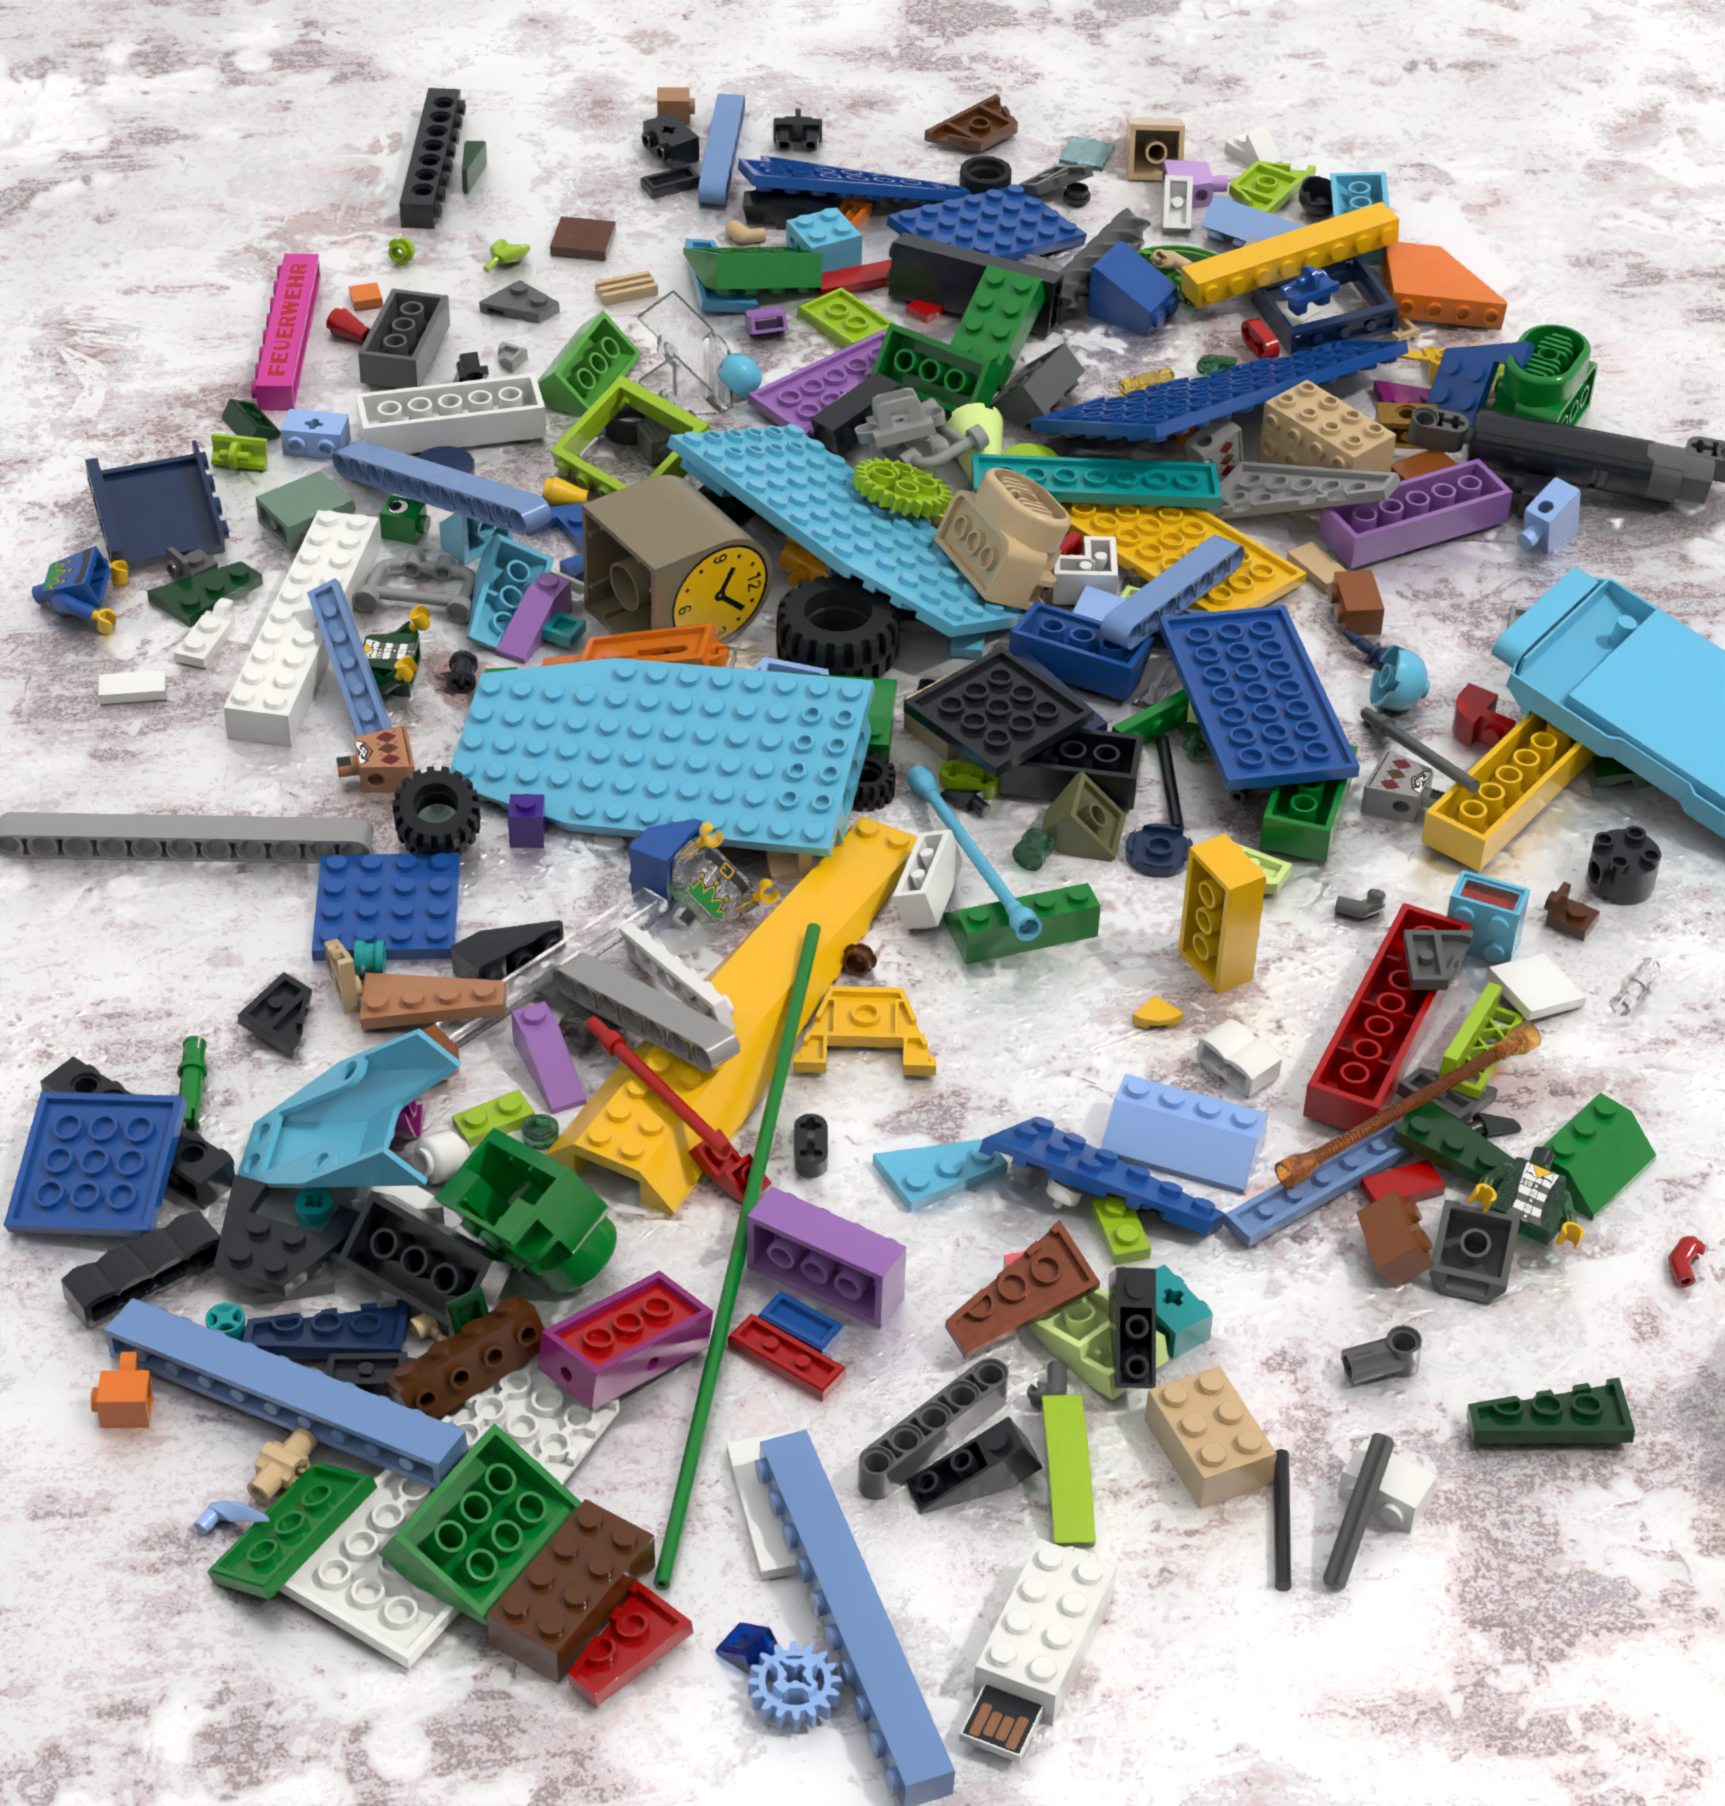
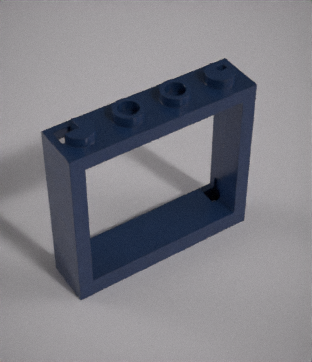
[1251,255,1399,357]

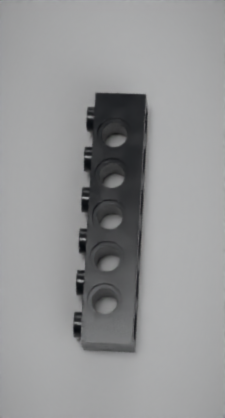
[40,1056,235,1210]

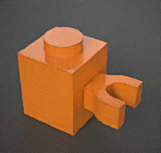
[91,1352,154,1428]

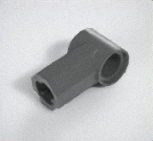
[1341,1325,1422,1384]

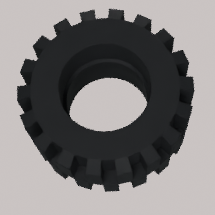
[392,766,481,855]

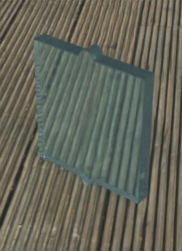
[1059,136,1115,172]

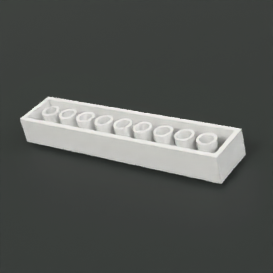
[223,510,382,747]

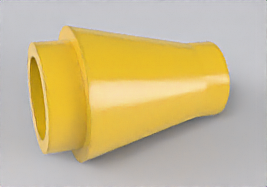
[542,476,589,506]

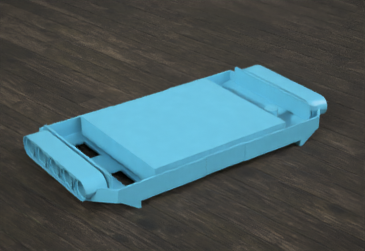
[1491,567,1725,839]

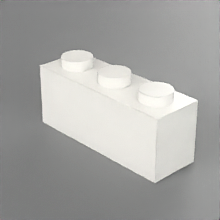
[893,829,964,929]

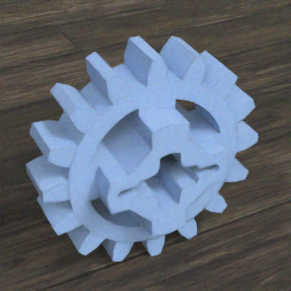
[748,1641,842,1732]

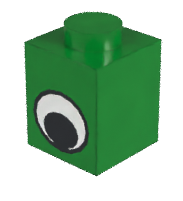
[379,495,430,545]

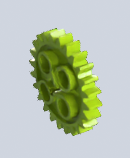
[851,457,951,518]

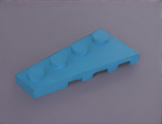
[684,238,759,313]

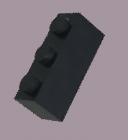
[810,372,902,455]

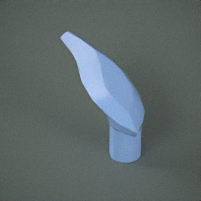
[194,1500,269,1535]

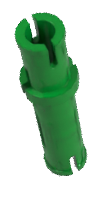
[177,1036,207,1132]

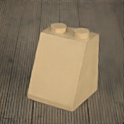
[1126,117,1185,181]

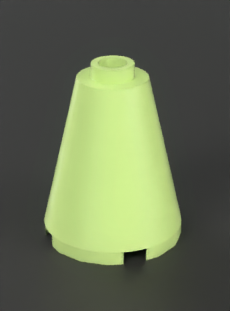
[945,403,1003,485]

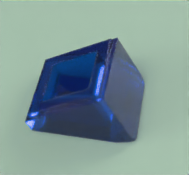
[715,1622,779,1675]

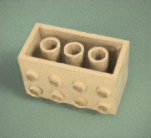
[1258,380,1396,472]

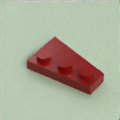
[567,1580,694,1706]

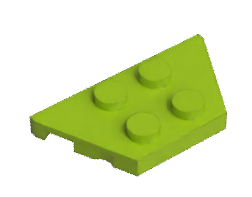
[1229,161,1316,215]

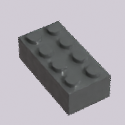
[358,288,450,389]

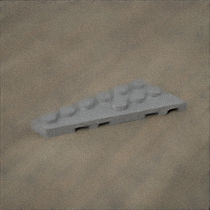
[1204,461,1401,519]

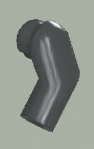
[1027,1360,1067,1409]

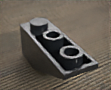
[451,920,564,981]
[1108,1267,1156,1389]
[906,1416,1043,1514]

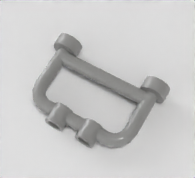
[882,398,990,470]
[352,551,476,624]

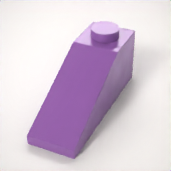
[496,572,572,664]
[511,1001,587,1114]

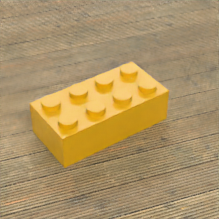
[1178,833,1267,994]

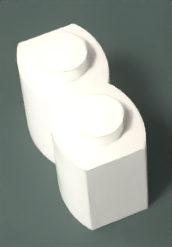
[1196,1019,1282,1097]

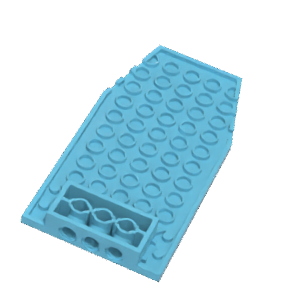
[667,424,1028,637]
[449,658,875,857]

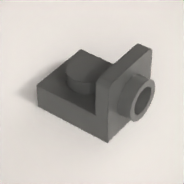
[166,547,218,581]

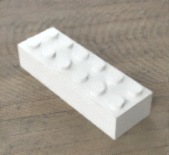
[355,373,546,455]

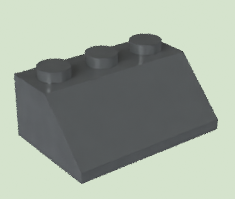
[989,343,1085,426]

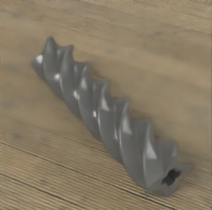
[1058,208,1151,323]

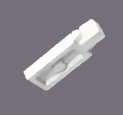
[174,597,235,669]

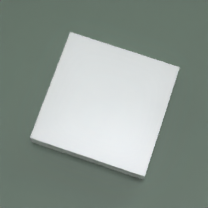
[1486,953,1587,1021]

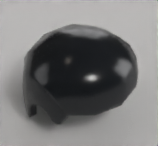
[1298,176,1333,217]

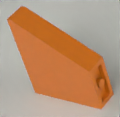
[1379,242,1508,329]

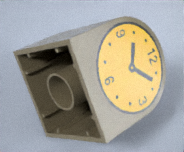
[582,475,773,644]

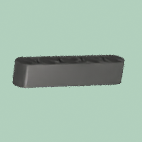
[858,1358,1009,1500]

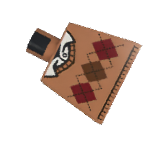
[336,725,415,793]

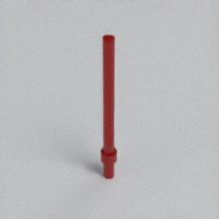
[586,1016,731,1157]

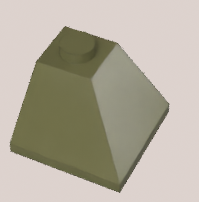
[1040,771,1126,862]

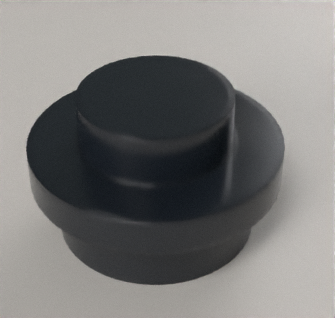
[1063,182,1091,207]

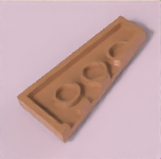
[359,972,507,1030]

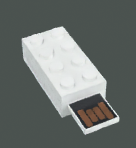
[959,1538,1117,1763]

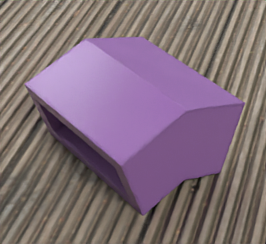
[745,306,788,336]

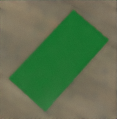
[207,1462,377,1599]

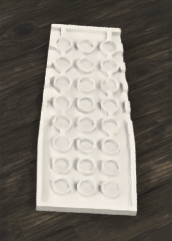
[278,1354,619,1669]

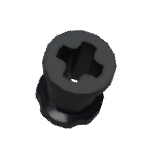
[447,651,478,694]

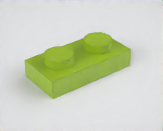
[452,1089,536,1148]
[1091,1195,1151,1265]

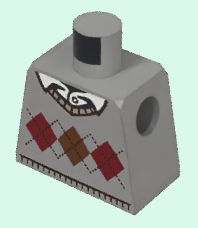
[1183,419,1243,482]
[1360,749,1446,822]

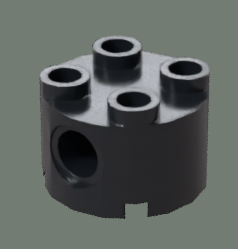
[1585,826,1662,906]

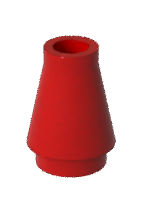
[326,308,370,344]

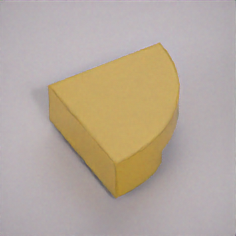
[1132,996,1183,1029]

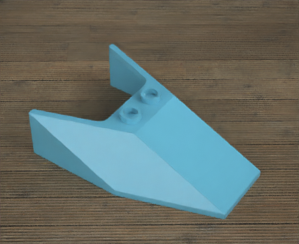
[237,1028,461,1188]

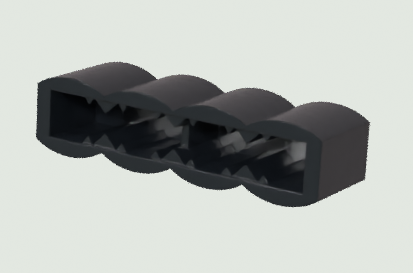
[61,1211,220,1327]

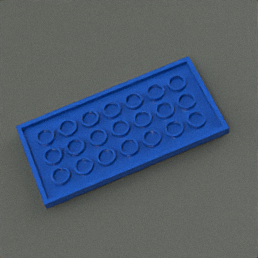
[1158,605,1360,791]

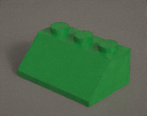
[1534,1093,1657,1221]

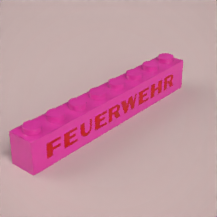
[251,253,321,411]

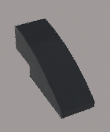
[743,189,832,230]

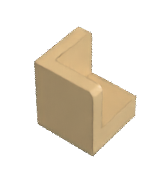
[766,851,812,881]

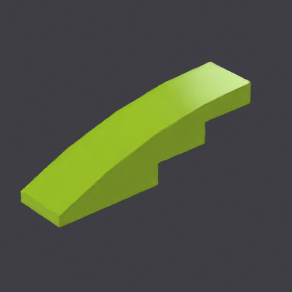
[1041,1395,1096,1547]

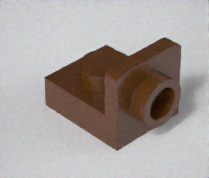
[1544,881,1600,941]

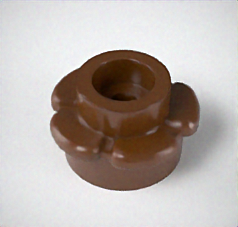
[843,943,877,976]

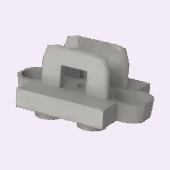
[854,388,945,449]

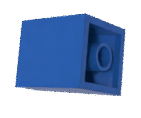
[1088,241,1179,337]

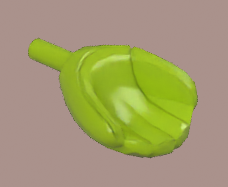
[483,239,531,273]

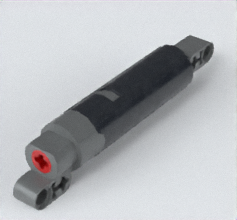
[1407,406,1725,504]

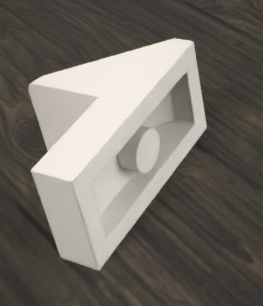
[1225,126,1282,166]
[1162,175,1193,233]

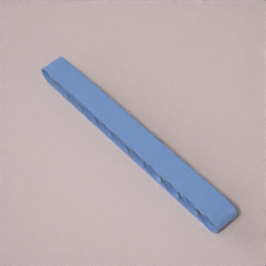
[332,440,552,535]

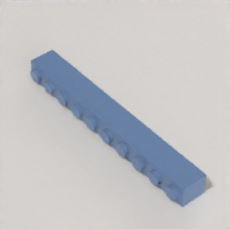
[104,1298,468,1489]
[754,1429,955,1806]

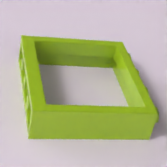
[550,375,711,497]

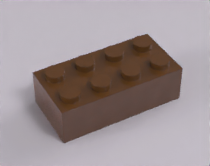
[487,1499,655,1683]

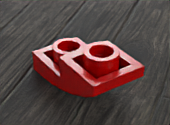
[688,1128,771,1203]

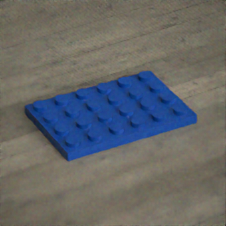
[886,184,1087,261]

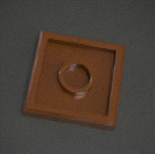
[550,216,616,261]

